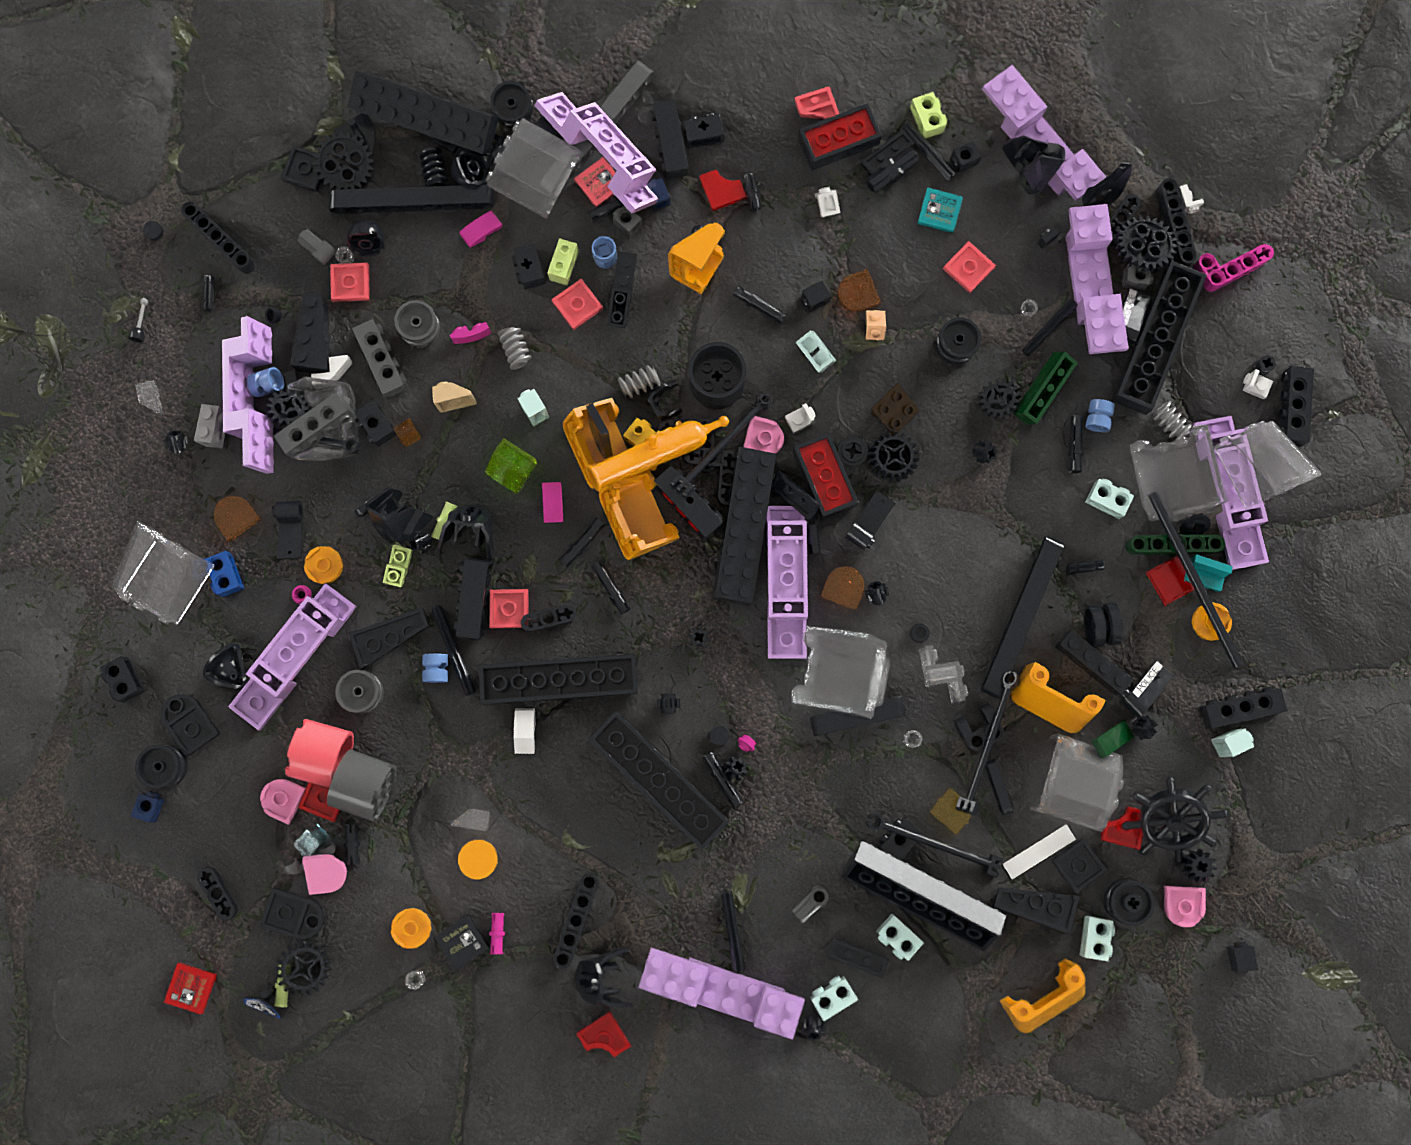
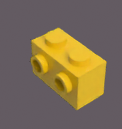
[623,418,660,447]

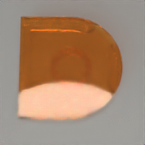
[838,269,881,312]
[214,496,261,542]
[820,566,865,610]

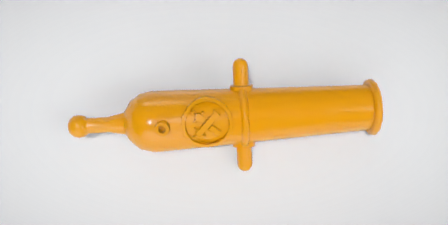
[587,416,729,492]

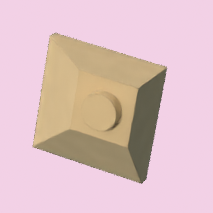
[432,381,477,413]

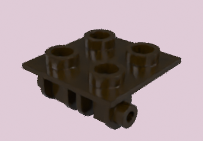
[871,383,920,435]

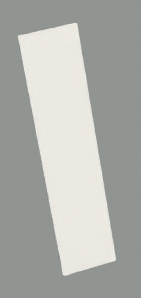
[1003,824,1076,879]

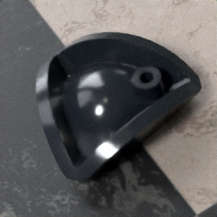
[203,643,247,689]

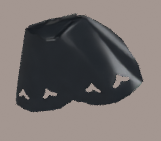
[1082,163,1132,207]

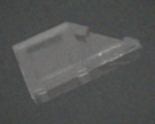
[135,380,163,415]
[451,808,491,831]

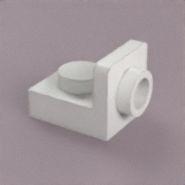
[1179,185,1204,214]
[815,187,840,217]
[1243,369,1273,400]
[785,403,816,434]

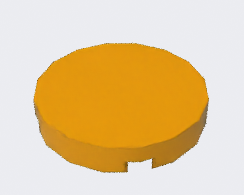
[304,546,343,584]
[1192,602,1232,641]
[458,840,498,879]
[391,908,431,949]

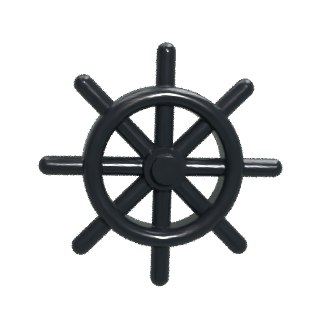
[1122,777,1229,862]

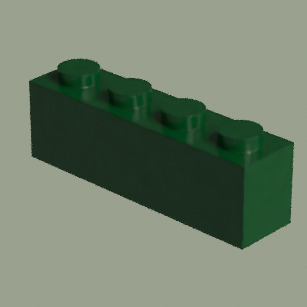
[1013,351,1078,424]

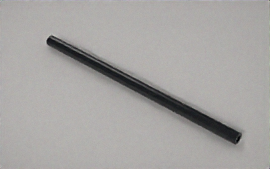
[1147,491,1243,668]

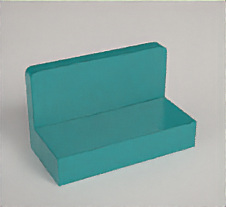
[1184,554,1233,592]

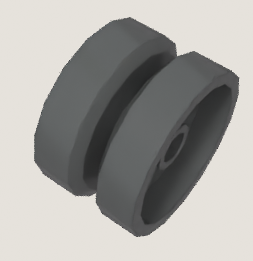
[394,300,440,348]
[335,670,384,714]

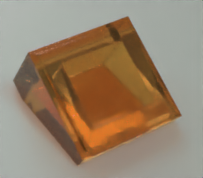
[394,419,421,447]

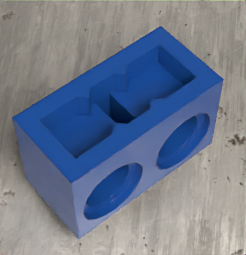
[204,551,244,597]

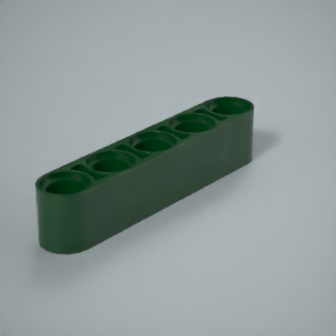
[1126,535,1225,555]

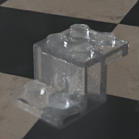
[919,645,968,703]

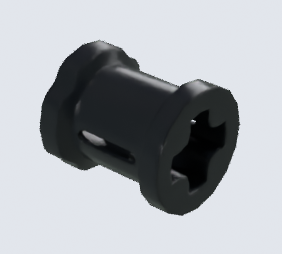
[1252,355,1276,376]

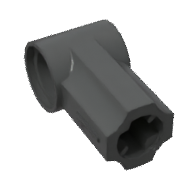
[297,229,336,265]
[792,886,828,923]

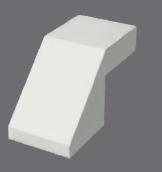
[311,355,352,386]
[514,708,536,754]

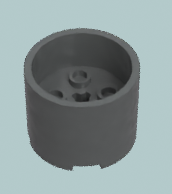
[327,749,397,822]

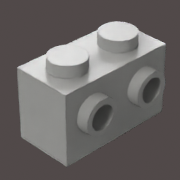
[194,404,225,448]

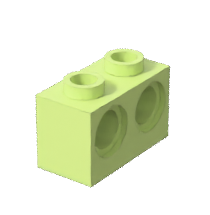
[910,92,947,139]
[548,238,579,285]

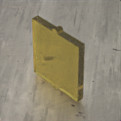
[930,788,972,835]

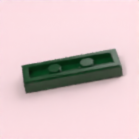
[1092,720,1134,759]

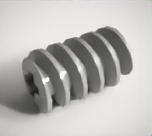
[497,327,531,370]
[618,365,661,398]
[1151,401,1192,444]

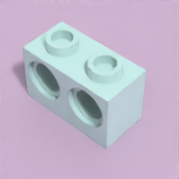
[796,330,836,372]
[518,389,549,427]
[1085,479,1134,519]
[1211,729,1254,757]
[876,914,924,961]
[1080,915,1115,961]
[810,976,858,1021]

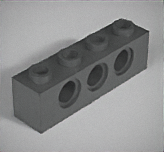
[352,319,407,399]
[274,392,355,458]

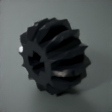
[1181,849,1218,884]

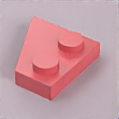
[794,87,839,120]

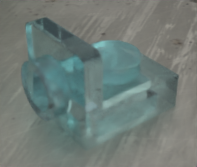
[293,824,329,857]

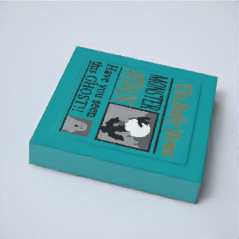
[917,187,963,233]

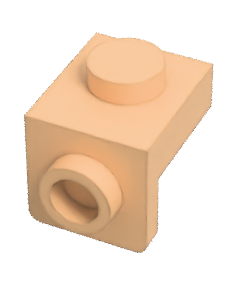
[866,310,886,340]

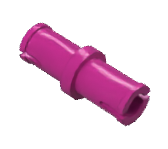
[489,913,505,954]

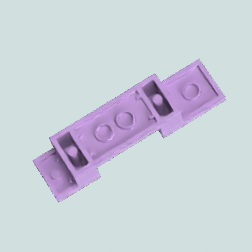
[982,65,1106,201]
[534,92,658,214]
[1065,204,1129,354]
[222,316,274,474]
[1192,416,1269,570]
[766,506,808,659]
[228,583,357,731]
[638,948,805,1039]

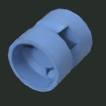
[592,236,617,268]
[247,367,284,397]
[1085,399,1115,432]
[422,654,448,683]

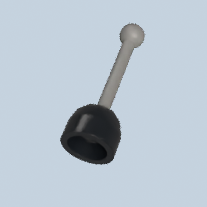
[128,298,148,343]

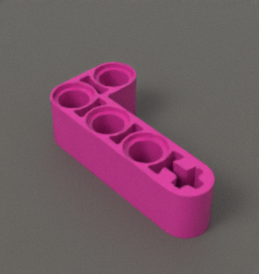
[1193,244,1274,292]

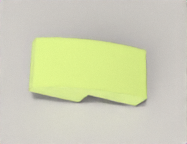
[383,545,413,587]

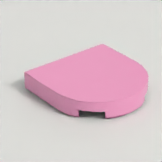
[743,416,784,454]
[260,779,306,825]
[302,854,347,895]
[1164,886,1206,927]

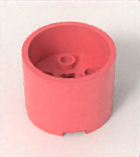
[285,719,354,788]

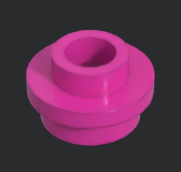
[292,585,312,604]
[737,735,756,752]

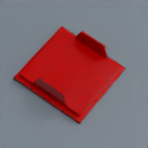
[1145,556,1194,606]

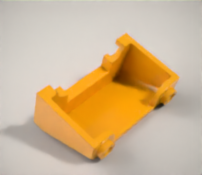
[668,223,725,295]
[563,398,628,489]
[599,469,680,560]
[1011,662,1106,733]
[1000,959,1085,1033]

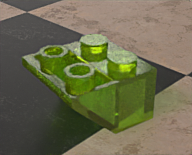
[485,438,538,494]

